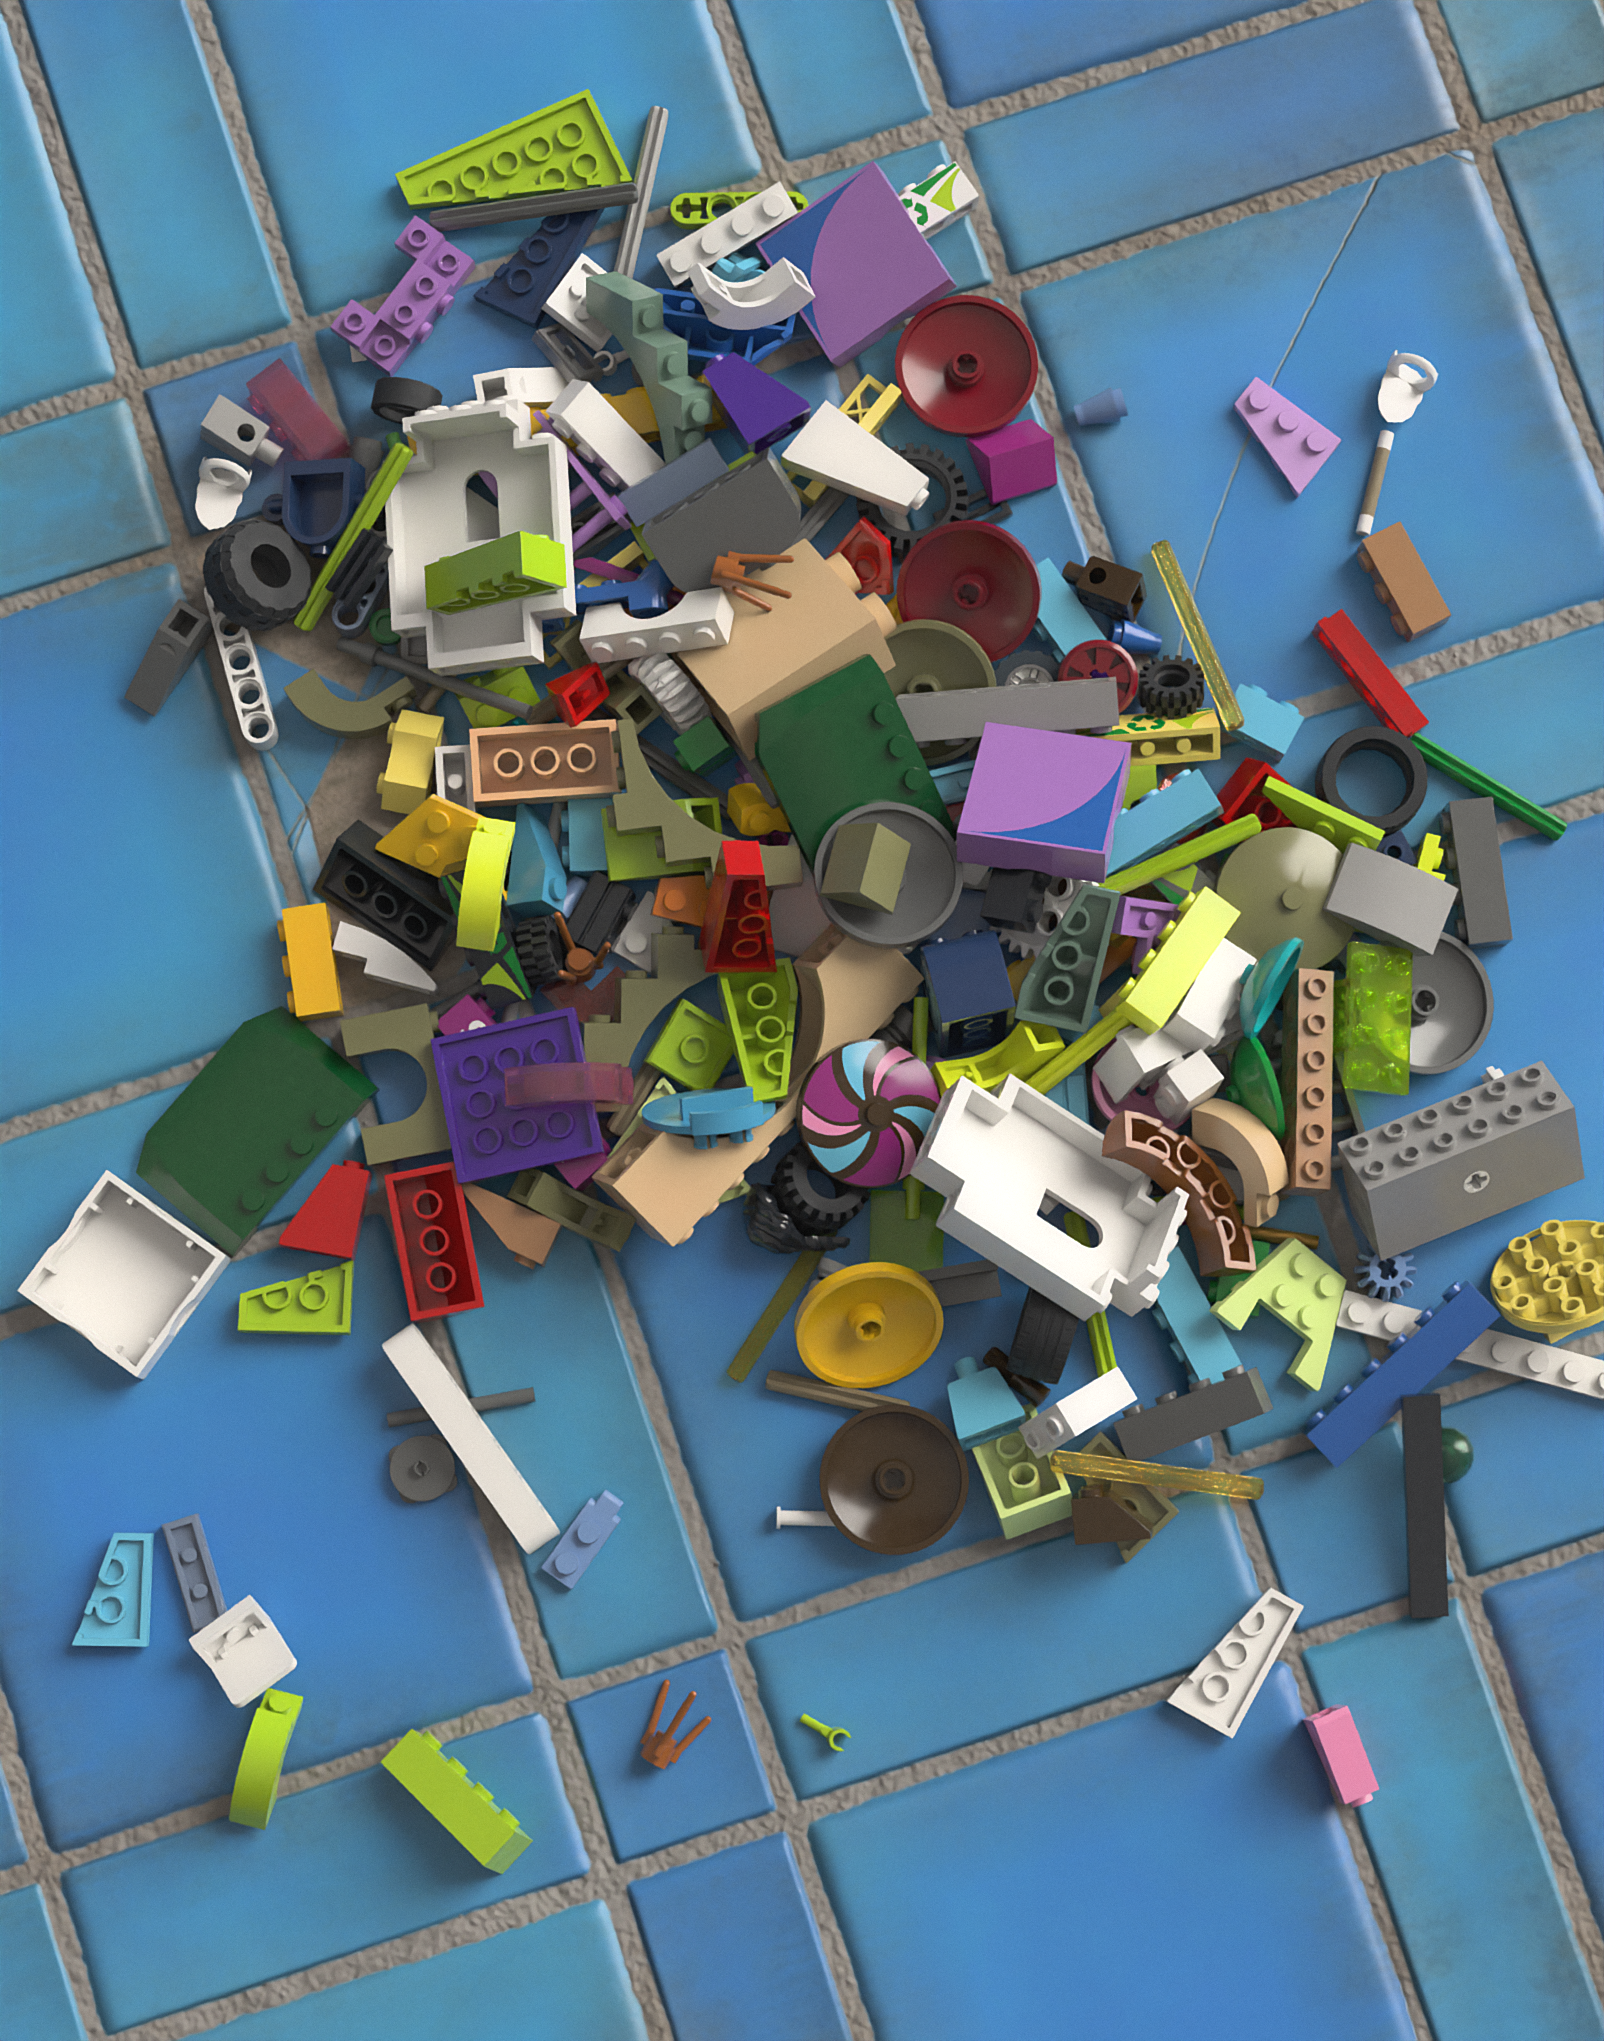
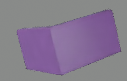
[1111,896,1180,974]

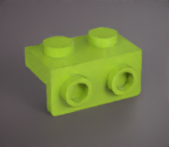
[454,666,540,729]

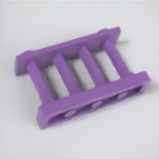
[478,410,631,573]

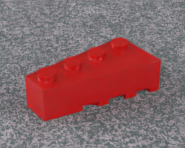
[699,840,777,973]

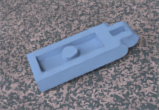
[541,1490,624,1590]

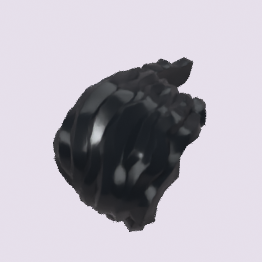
[743,1182,850,1254]

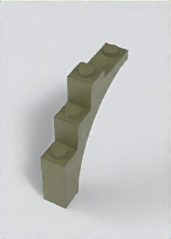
[606,718,804,891]
[578,926,718,1112]

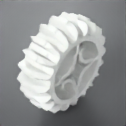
[628,653,711,735]

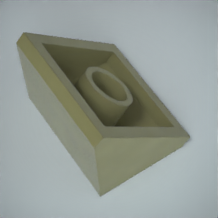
[820,823,911,915]

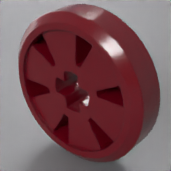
[1057,640,1138,714]

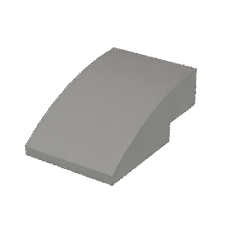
[1322,843,1458,957]

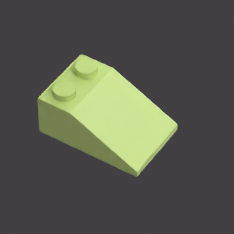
[971,1403,1072,1540]

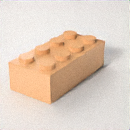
[469,719,622,808]

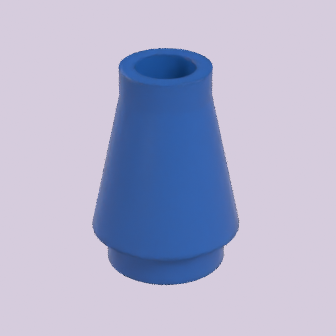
[1107,619,1162,655]

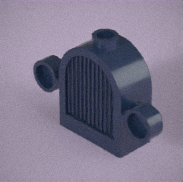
[262,458,386,559]

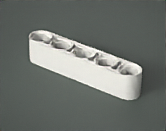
[204,588,279,751]

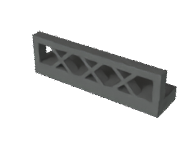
[918,1259,1002,1307]

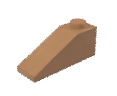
[462,1183,563,1270]

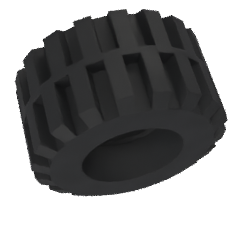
[771,1141,871,1235]

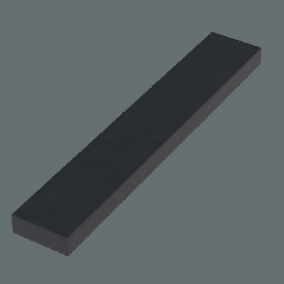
[1401,1393,1449,1618]

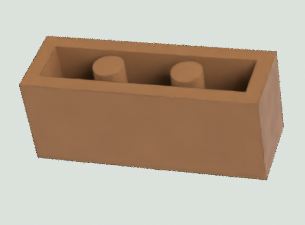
[1356,521,1451,642]

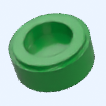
[369,608,401,646]

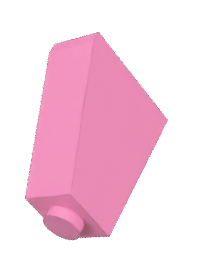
[1303,1704,1379,1808]

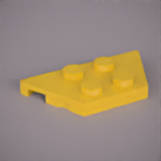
[375,794,508,902]

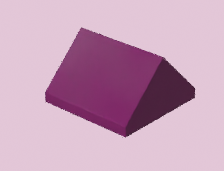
[965,419,1057,505]

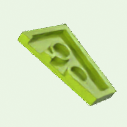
[238,1260,354,1335]

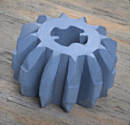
[1353,1243,1417,1302]

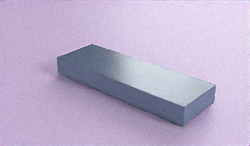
[617,438,729,527]
[161,1513,228,1633]

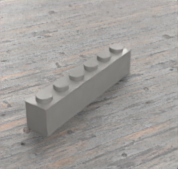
[896,677,1119,748]

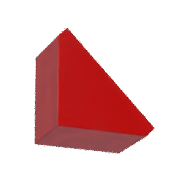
[545,661,610,728]

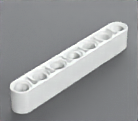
[382,1323,560,1555]

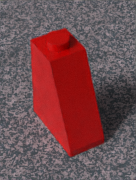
[279,1160,372,1261]

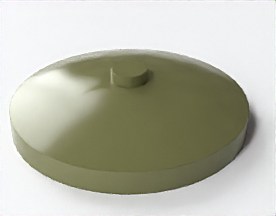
[884,619,997,766]
[1213,827,1355,971]

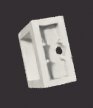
[1018,1367,1137,1459]

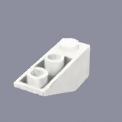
[473,367,569,410]

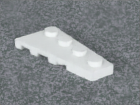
[1165,1588,1304,1739]

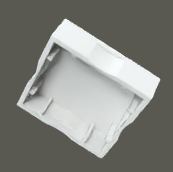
[17,1170,232,1380]

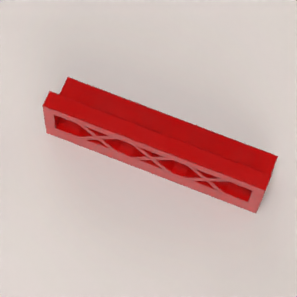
[1311,609,1429,739]

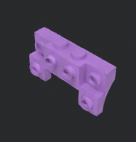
[330,215,475,377]

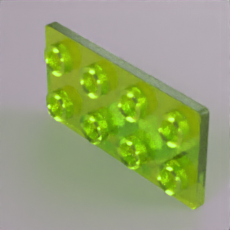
[1333,941,1413,1096]

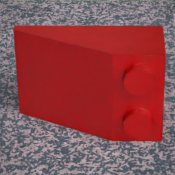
[1211,757,1298,844]

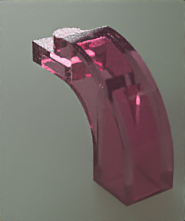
[504,1062,634,1108]

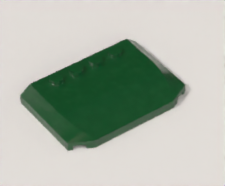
[755,654,957,876]
[136,1006,380,1257]

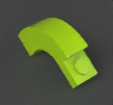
[229,1688,303,1830]

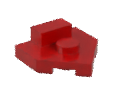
[825,517,894,595]

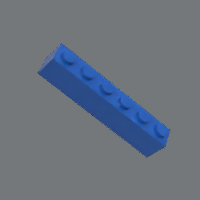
[1303,1280,1501,1468]

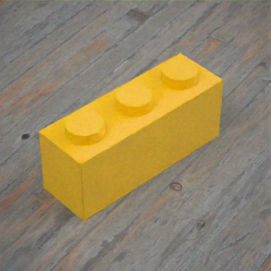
[277,903,344,1022]

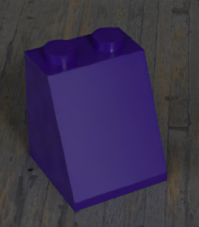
[702,352,811,455]

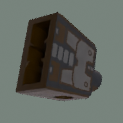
[1061,556,1147,623]

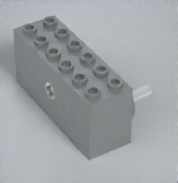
[1337,1061,1585,1261]

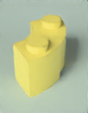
[377,709,444,815]

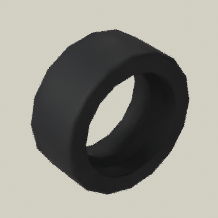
[371,377,443,425]

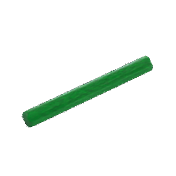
[1410,733,1567,841]

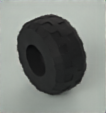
[203,519,312,631]

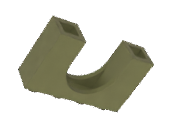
[340,1003,452,1167]

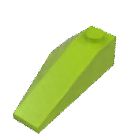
[717,957,798,1103]

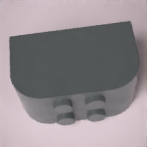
[642,447,801,593]

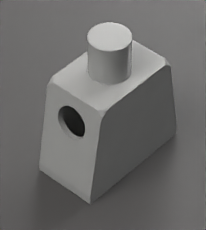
[200,394,284,467]

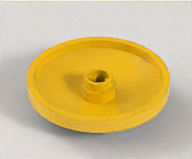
[794,1262,944,1388]

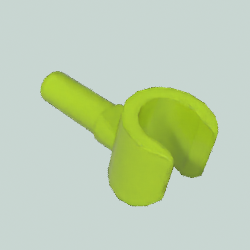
[800,1713,851,1751]

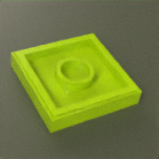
[643,998,734,1091]

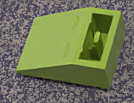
[601,797,722,882]

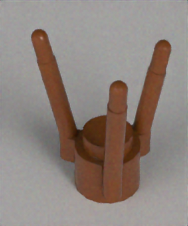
[710,551,794,612]
[554,912,611,985]
[639,1680,711,1770]

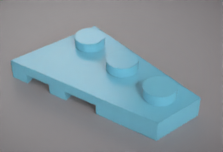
[72,1533,154,1647]

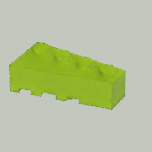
[381,1729,533,1874]

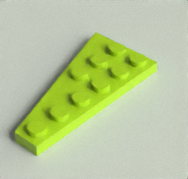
[395,88,633,210]

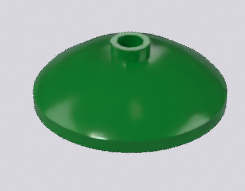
[1226,1036,1285,1141]

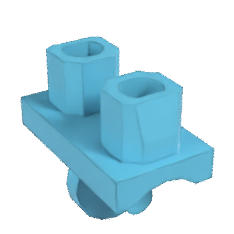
[712,252,766,283]

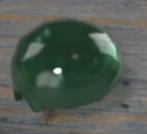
[1442,1426,1474,1484]

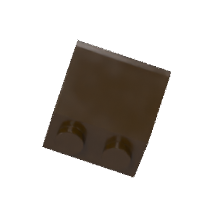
[1071,1484,1153,1545]

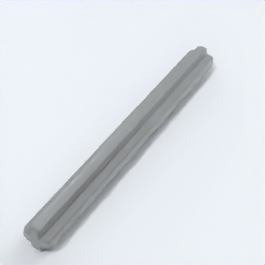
[614,106,669,279]

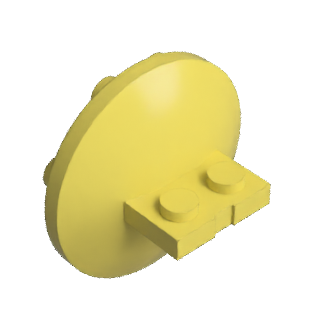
[1490,1220,1604,1344]

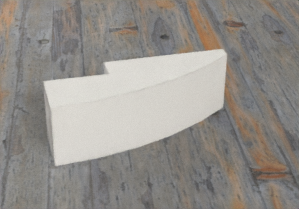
[332,921,439,997]

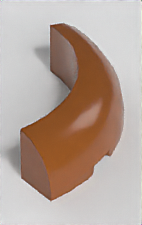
[1102,1110,1256,1277]

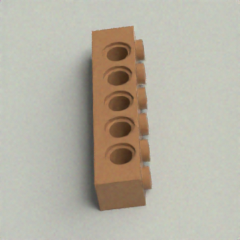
[1280,968,1334,1197]

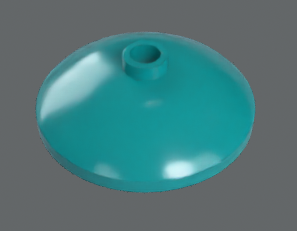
[1239,937,1304,1040]

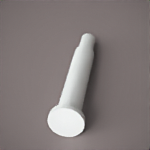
[776,1507,835,1529]

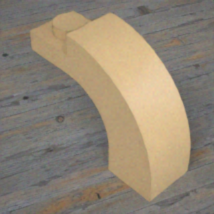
[1192,1097,1289,1227]

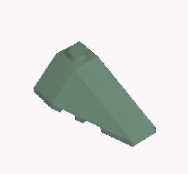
[1014,884,1120,1033]

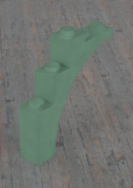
[586,271,712,465]

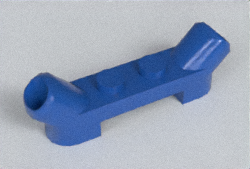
[542,559,675,633]

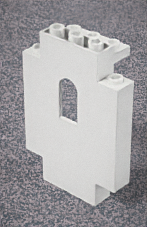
[383,395,576,676]
[909,1073,1189,1321]

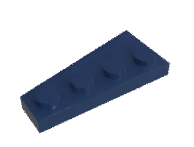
[473,189,605,329]

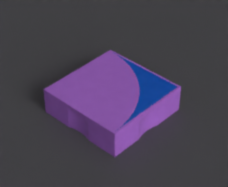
[755,161,957,368]
[957,722,1131,883]

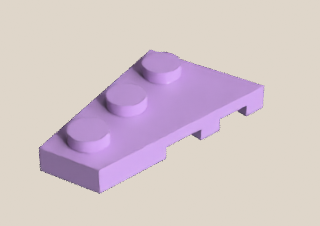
[1233,377,1342,498]

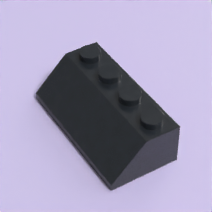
[313,819,457,971]

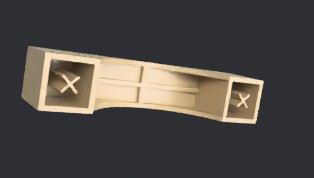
[591,923,924,1247]

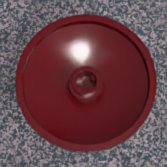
[895,295,1038,437]
[896,520,1042,663]

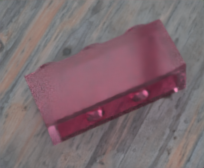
[246,358,349,461]

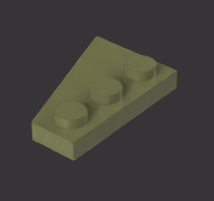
[1074,1431,1179,1564]

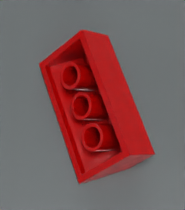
[384,1161,485,1324]

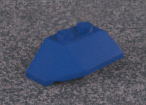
[655,288,796,366]

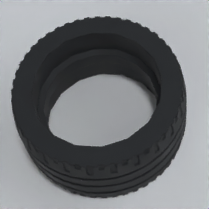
[1315,726,1428,837]
[1006,1286,1079,1385]

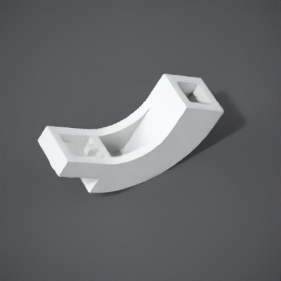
[687,257,816,330]

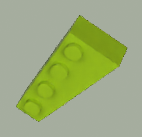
[424,531,567,615]

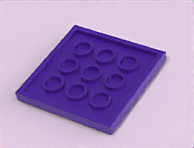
[430,1007,605,1184]

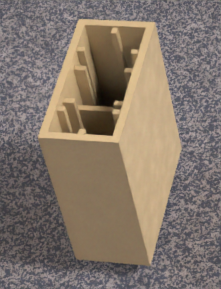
[670,538,897,761]

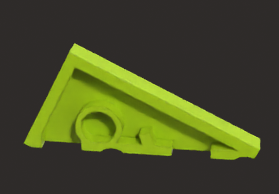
[1262,776,1385,855]

